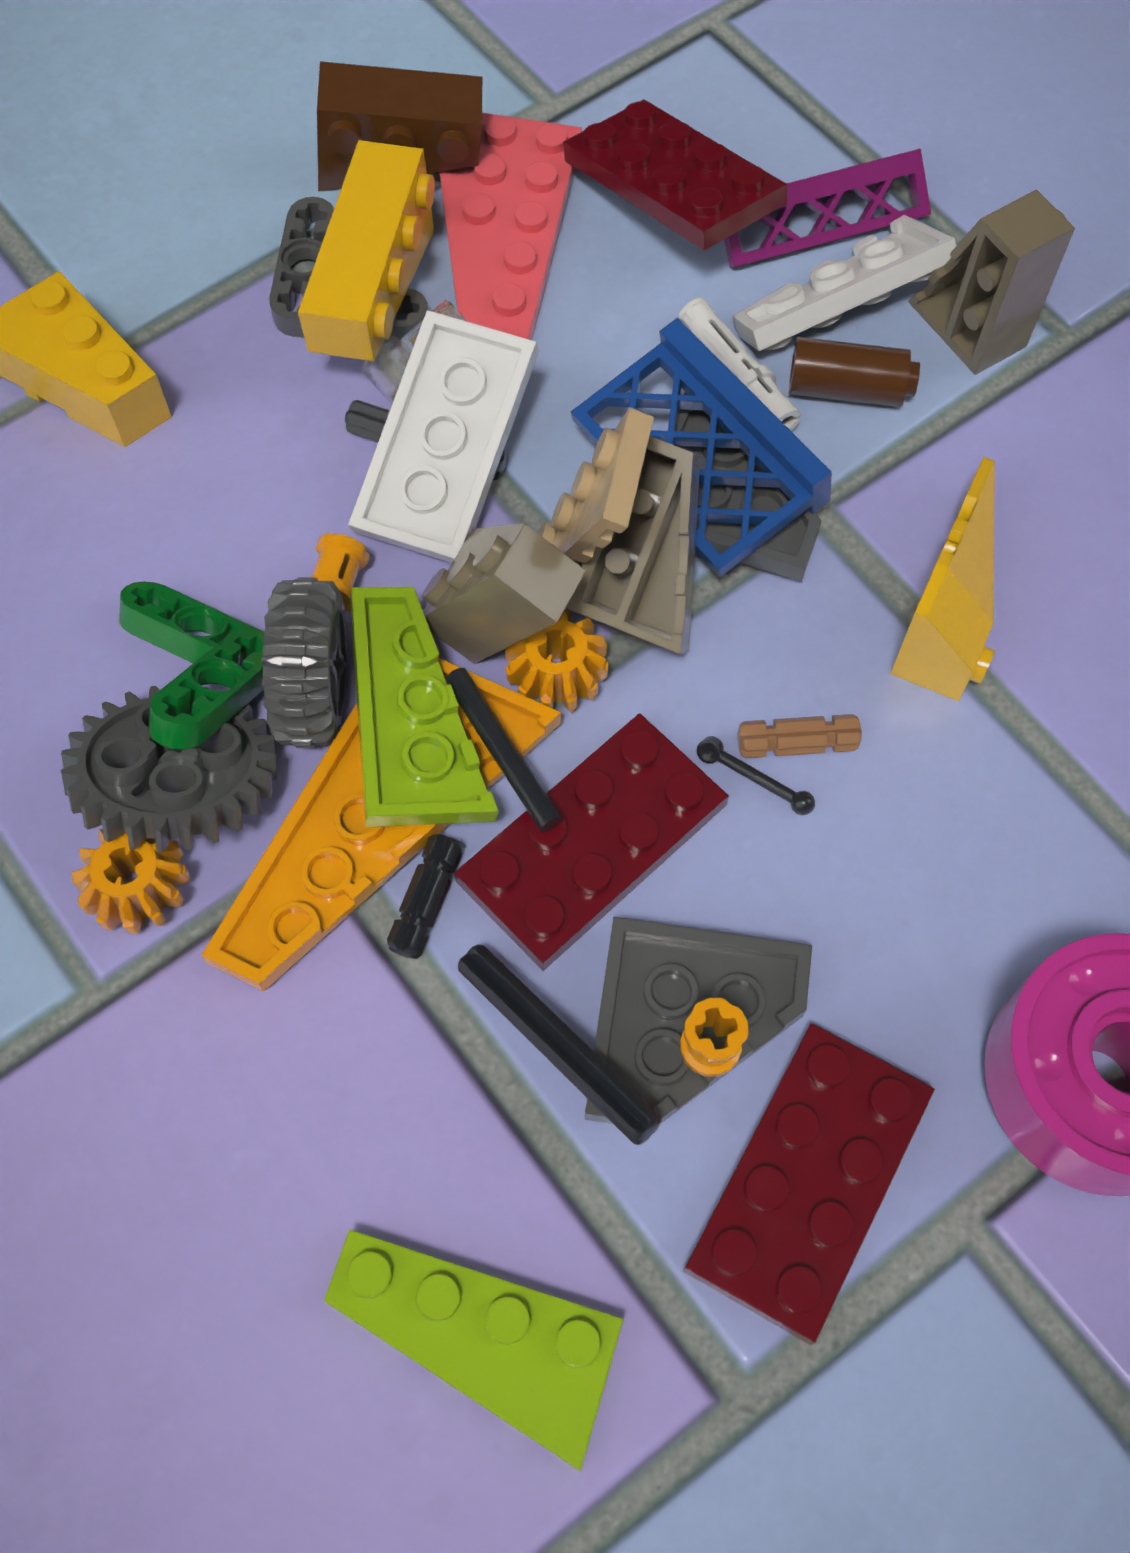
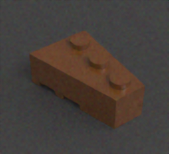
[317,61,483,191]

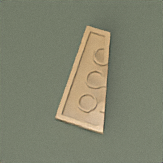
[538,407,654,565]

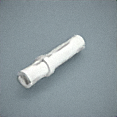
[678,298,801,431]

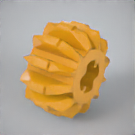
[505,608,609,714]
[71,828,190,935]

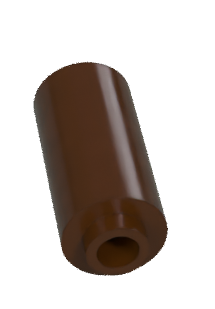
[788,337,920,407]

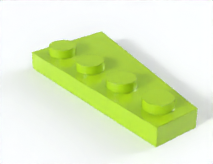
[350,587,499,827]
[324,1229,624,1472]

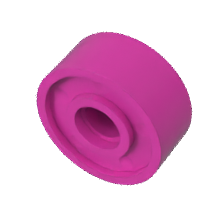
[984,933,1130,1197]

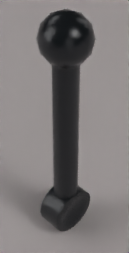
[696,736,815,816]

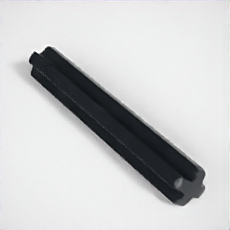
[458,944,662,1145]

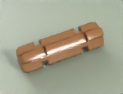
[737,714,862,758]

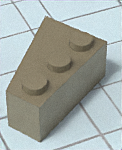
[908,189,1075,375]

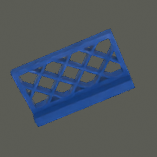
[571,318,832,577]

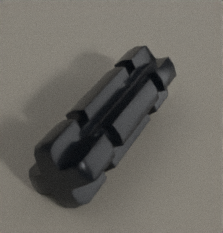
[387,834,462,959]

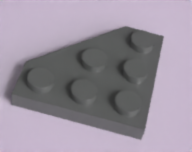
[676,392,822,582]
[584,917,812,1124]

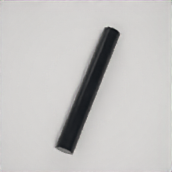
[445,668,563,833]

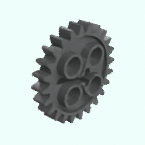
[61,686,277,852]

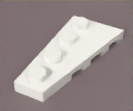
[733,215,956,351]

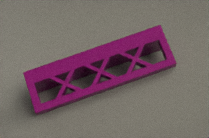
[724,148,932,268]

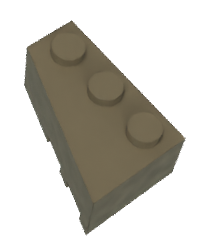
[566,436,700,654]
[422,523,586,664]

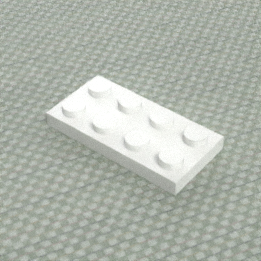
[348,310,539,563]

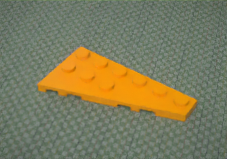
[201,658,561,992]

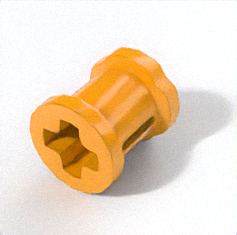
[311,533,370,612]
[680,998,749,1077]

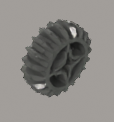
[261,577,349,749]

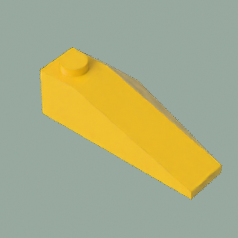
[890,457,995,701]

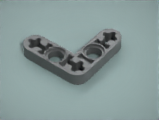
[269,197,428,345]

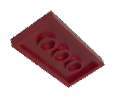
[563,99,787,251]
[454,713,729,971]
[683,1023,935,1345]

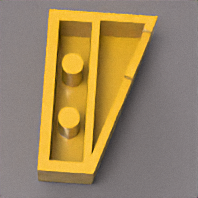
[0,271,172,447]

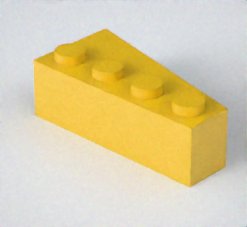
[298,140,435,362]

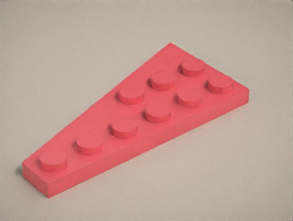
[439,113,582,340]

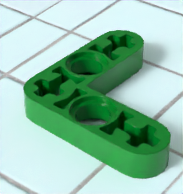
[119,581,265,750]

